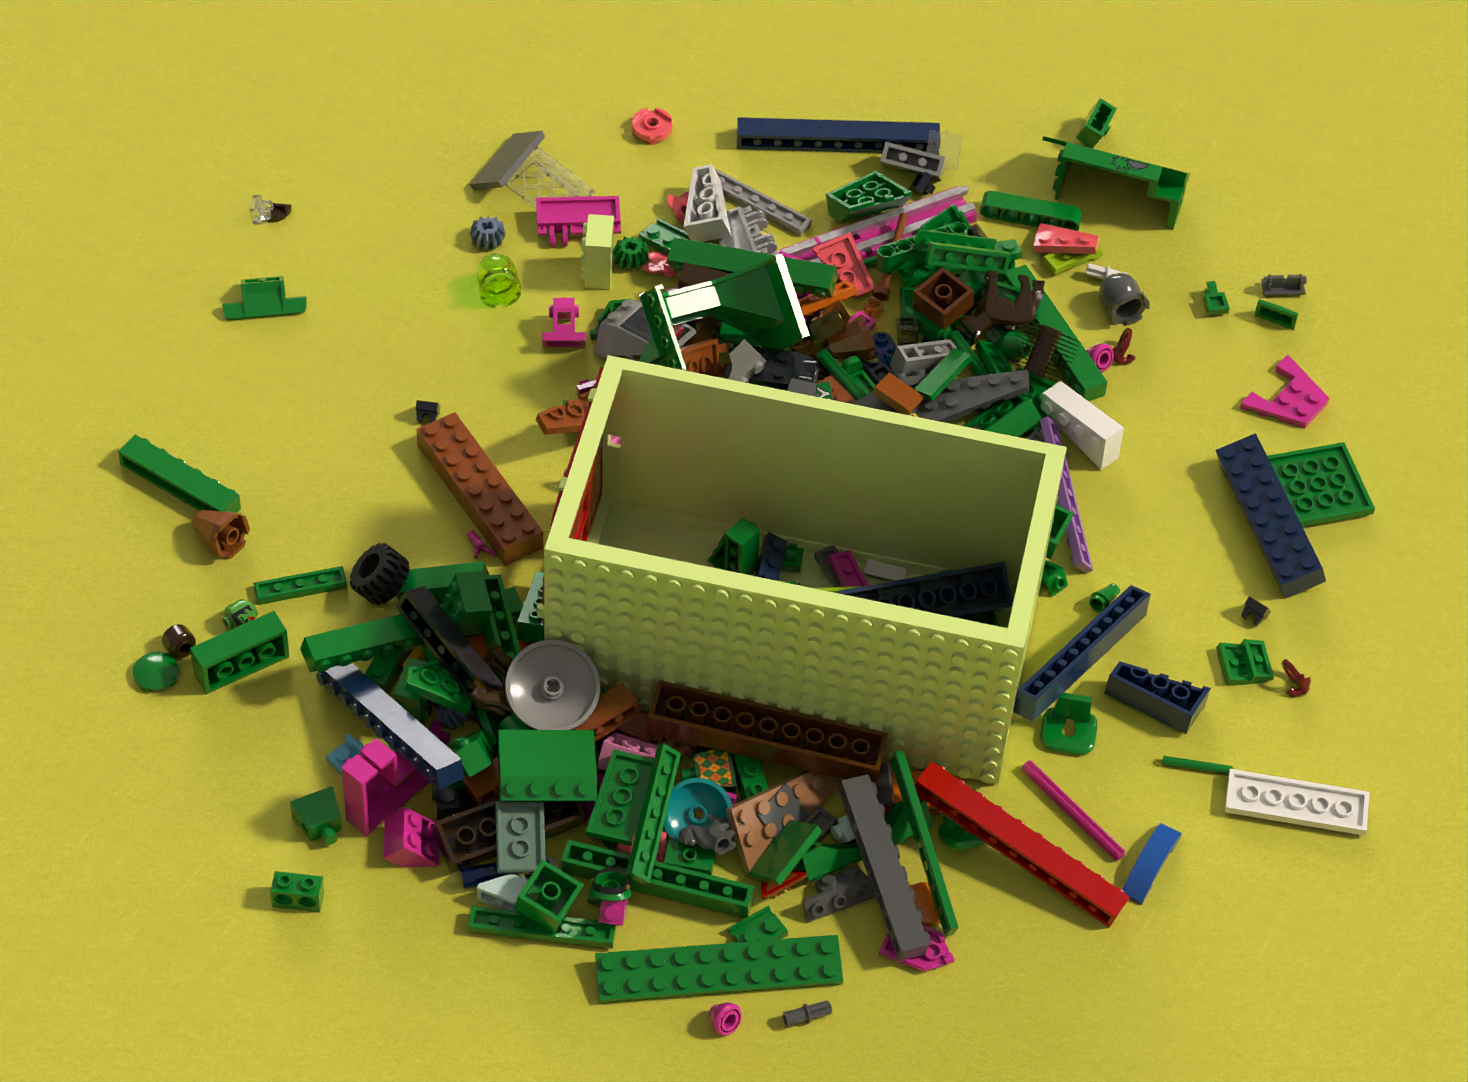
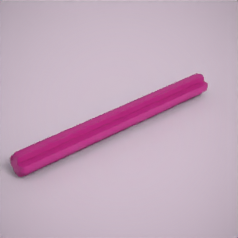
[1022,760,1125,861]

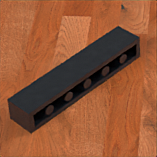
[395,586,502,709]

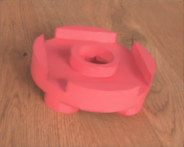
[632,108,673,145]

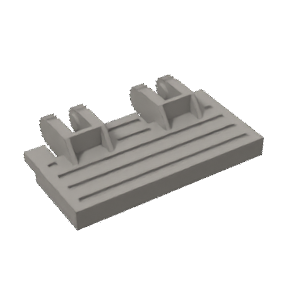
[718,206,777,254]

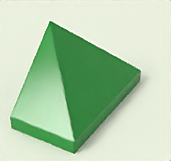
[1254,299,1299,330]

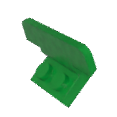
[222,276,307,320]

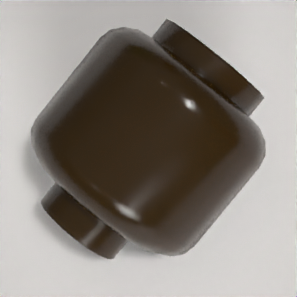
[162,624,196,658]

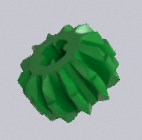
[613,235,649,271]

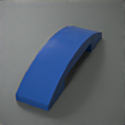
[1122,823,1182,905]

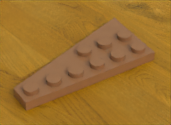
[726,771,844,876]

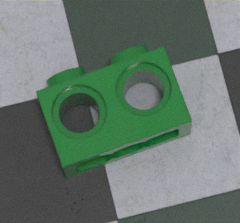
[270,871,324,912]

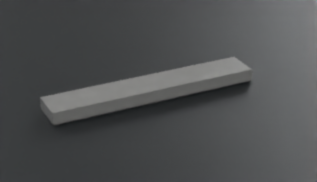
[714,168,812,236]

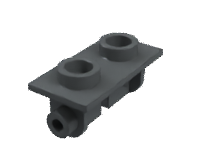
[1261,274,1307,296]

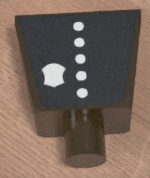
[805,300,850,343]

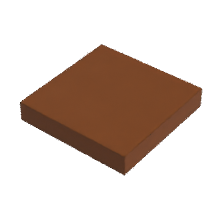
[872,373,925,415]

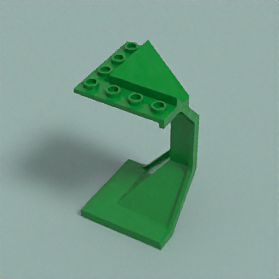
[639,254,810,370]

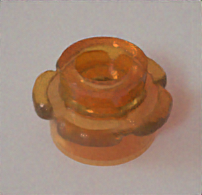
[863,298,884,318]

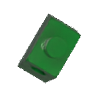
[290,786,342,845]

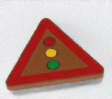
[761,869,807,900]

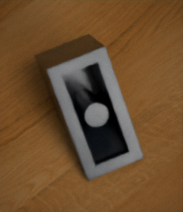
[435,787,477,821]

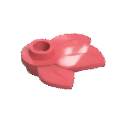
[667,192,689,223]
[641,251,678,277]

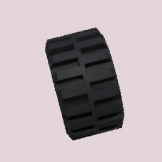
[349,543,410,605]

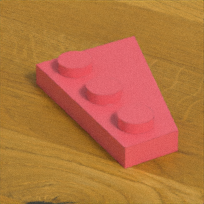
[1033,223,1099,254]
[812,233,875,298]

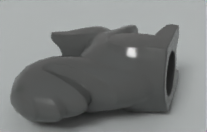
[678,814,737,856]

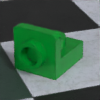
[1041,560,1068,596]

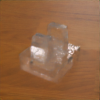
[249,195,274,225]

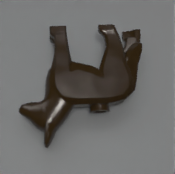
[958,270,1045,347]
[468,644,514,719]

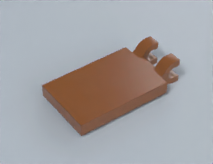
[680,339,729,378]

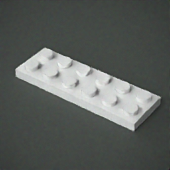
[1225,769,1369,836]

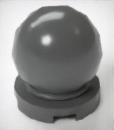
[1099,273,1150,326]

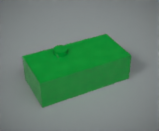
[190,611,290,694]

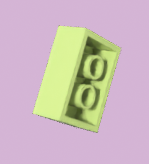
[581,214,614,290]

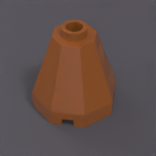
[192,510,250,558]

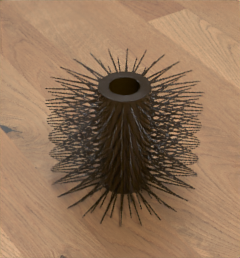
[1005,318,1081,382]

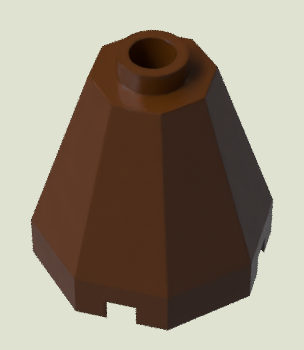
[823,316,876,360]

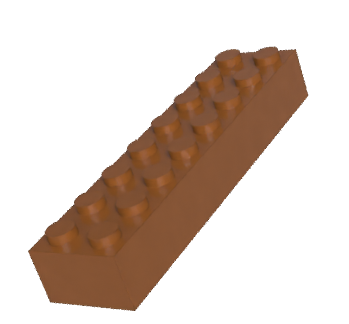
[417,412,544,566]

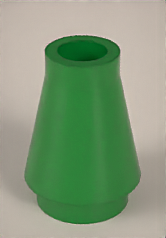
[1089,583,1120,613]

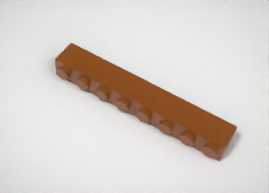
[462,682,641,806]

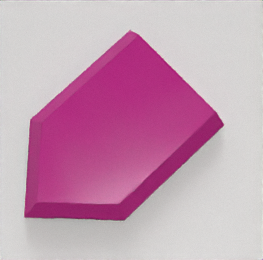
[878,924,955,972]

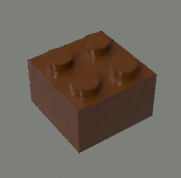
[913,267,974,330]

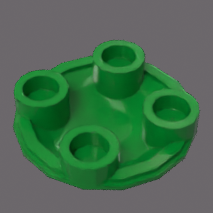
[133,652,179,692]

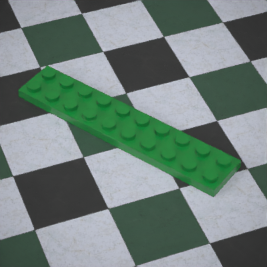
[595,935,843,1003]

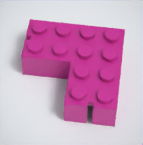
[341,738,429,837]

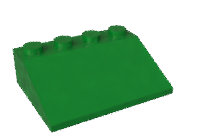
[498,730,597,802]

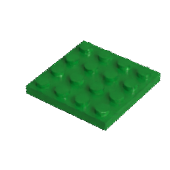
[1267,442,1375,527]

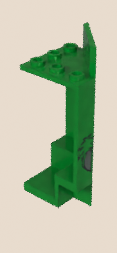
[1042,136,1190,230]

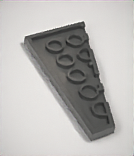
[900,370,1029,423]

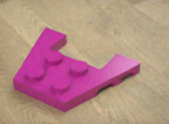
[1240,355,1329,429]

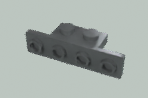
[802,866,875,922]

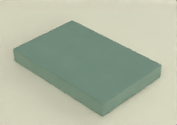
[495,802,546,874]

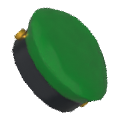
[589,866,632,902]

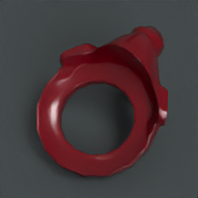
[1113,328,1136,365]
[1281,659,1311,697]

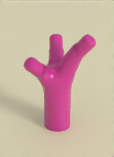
[467,530,496,558]

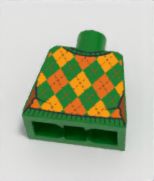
[680,749,737,794]

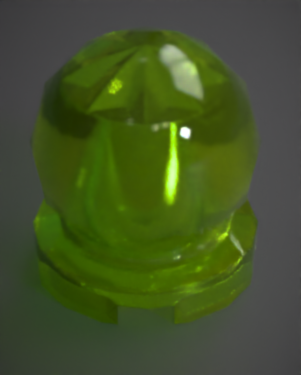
[476,253,521,308]

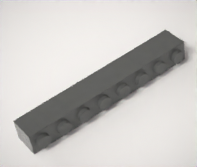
[839,774,931,961]

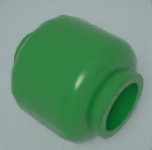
[998,331,1031,361]

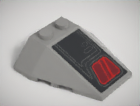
[594,299,696,359]

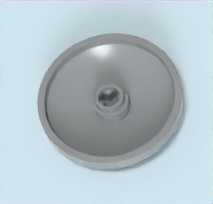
[505,640,600,730]

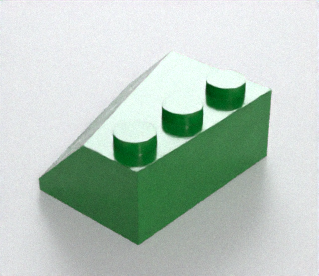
[826,171,912,223]

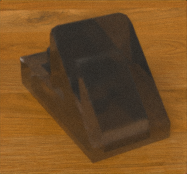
[895,317,919,346]

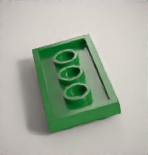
[586,750,654,847]

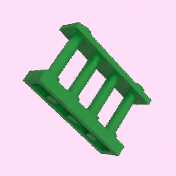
[913,229,1011,274]

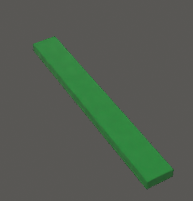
[890,750,959,937]

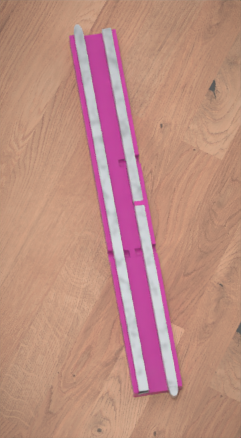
[664,186,978,323]

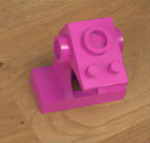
[542,297,585,347]

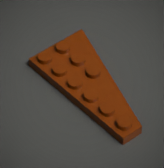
[536,391,590,435]

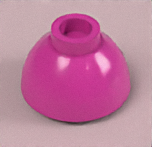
[1086,344,1114,373]
[709,1002,742,1036]

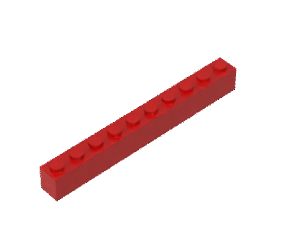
[915,761,1130,928]

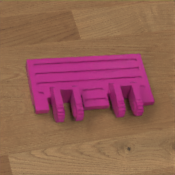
[536,196,621,247]

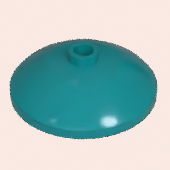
[664,778,732,841]

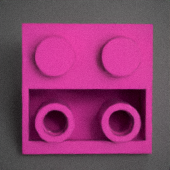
[384,807,439,867]

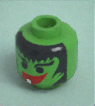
[222,599,258,630]

